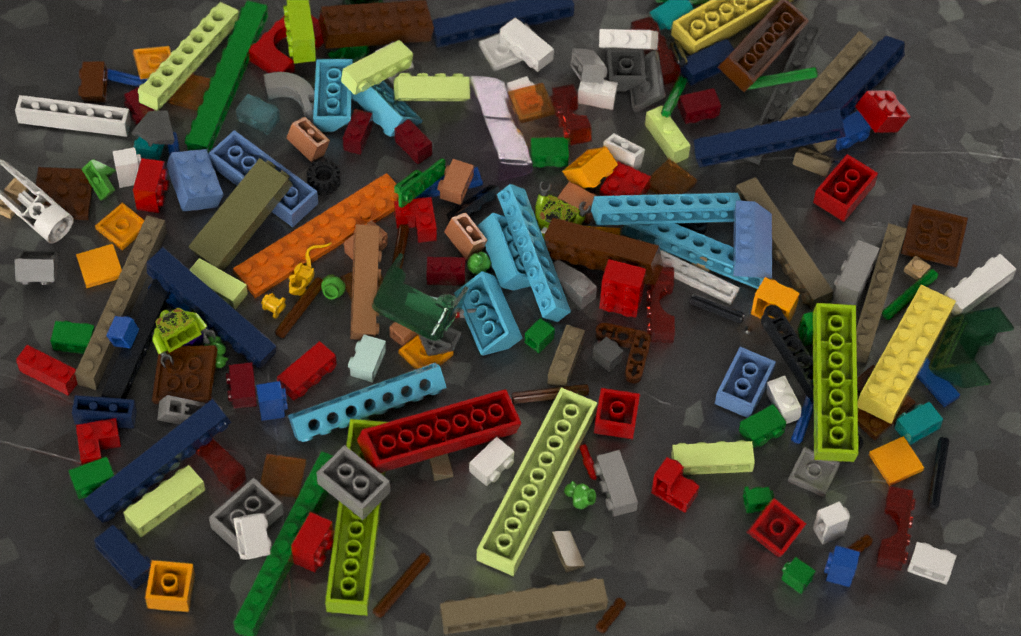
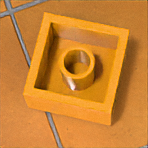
[562,146,618,189]
[751,277,800,323]
[145,560,195,612]

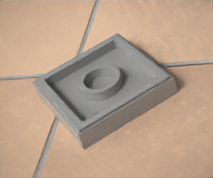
[788,447,840,497]

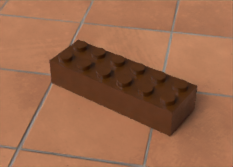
[318,0,434,49]
[718,0,809,92]
[544,218,663,285]

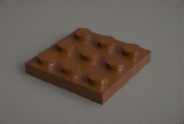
[33,167,93,220]
[901,204,968,267]
[152,345,217,404]
[857,365,916,440]

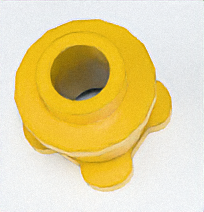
[261,293,286,319]

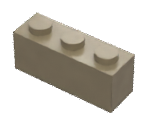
[547,325,585,387]

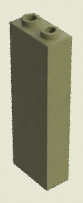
[188,158,293,271]

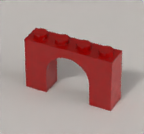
[249,15,324,74]

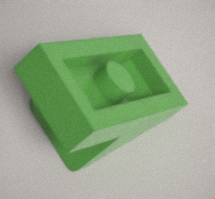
[82,159,116,201]

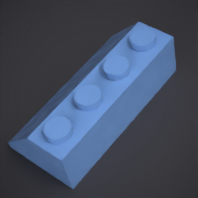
[733,200,772,278]

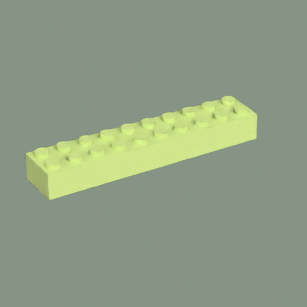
[477,388,597,576]

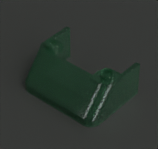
[372,253,469,341]
[929,306,1014,388]

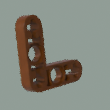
[595,323,651,384]

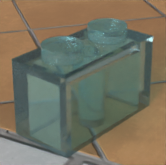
[236,94,280,135]

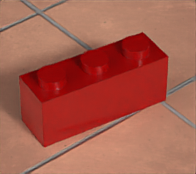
[277,341,337,401]
[16,345,78,396]

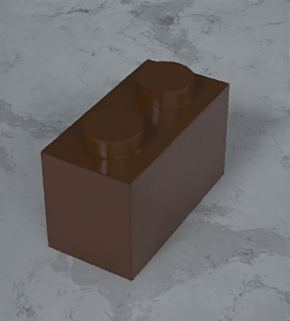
[78,61,108,103]

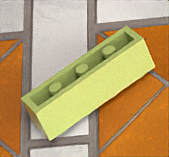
[341,40,413,95]
[394,73,470,101]
[671,440,755,475]
[124,465,205,538]

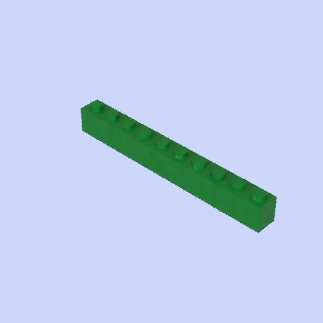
[185,0,269,155]
[234,451,333,636]

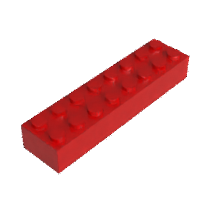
[357,389,521,473]

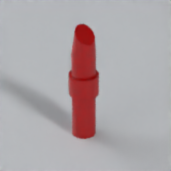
[579,444,597,480]

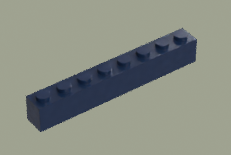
[432,0,574,48]
[808,35,905,120]
[693,109,846,168]
[147,248,277,369]
[84,399,231,523]

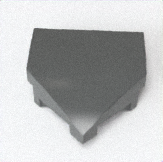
[131,110,175,147]
[418,318,462,356]

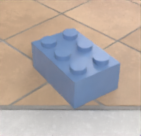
[166,149,224,211]
[715,347,776,418]

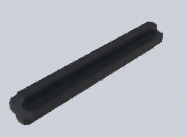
[928,437,950,509]

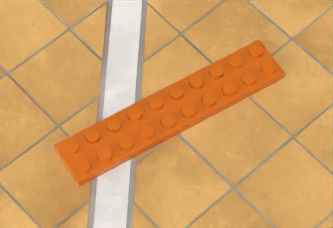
[233,173,399,298]

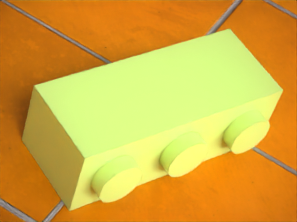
[645,105,690,165]
[190,258,248,310]

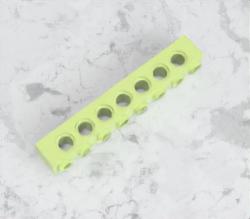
[138,2,239,111]

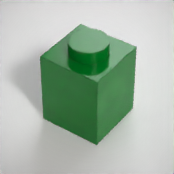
[524,318,555,353]
[781,557,816,594]

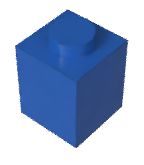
[106,316,139,349]

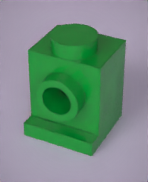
[742,486,774,513]

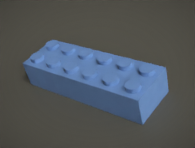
[208,130,318,227]

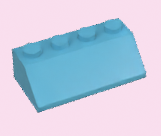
[313,59,353,132]
[352,80,423,137]
[478,213,531,291]
[454,271,523,356]

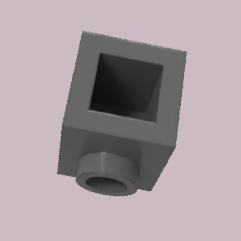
[592,336,623,372]

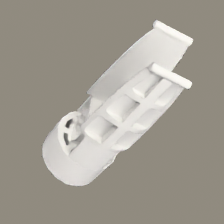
[0,159,74,244]

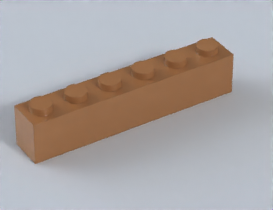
[350,224,382,340]

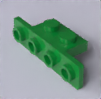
[394,158,446,208]

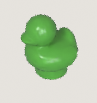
[467,252,491,275]
[321,274,346,299]
[203,336,229,368]
[564,481,596,510]

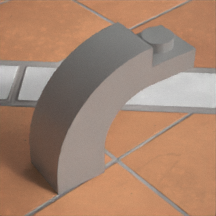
[264,72,315,121]

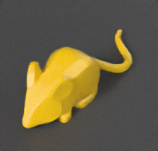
[289,242,332,296]

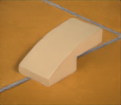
[0,178,29,219]

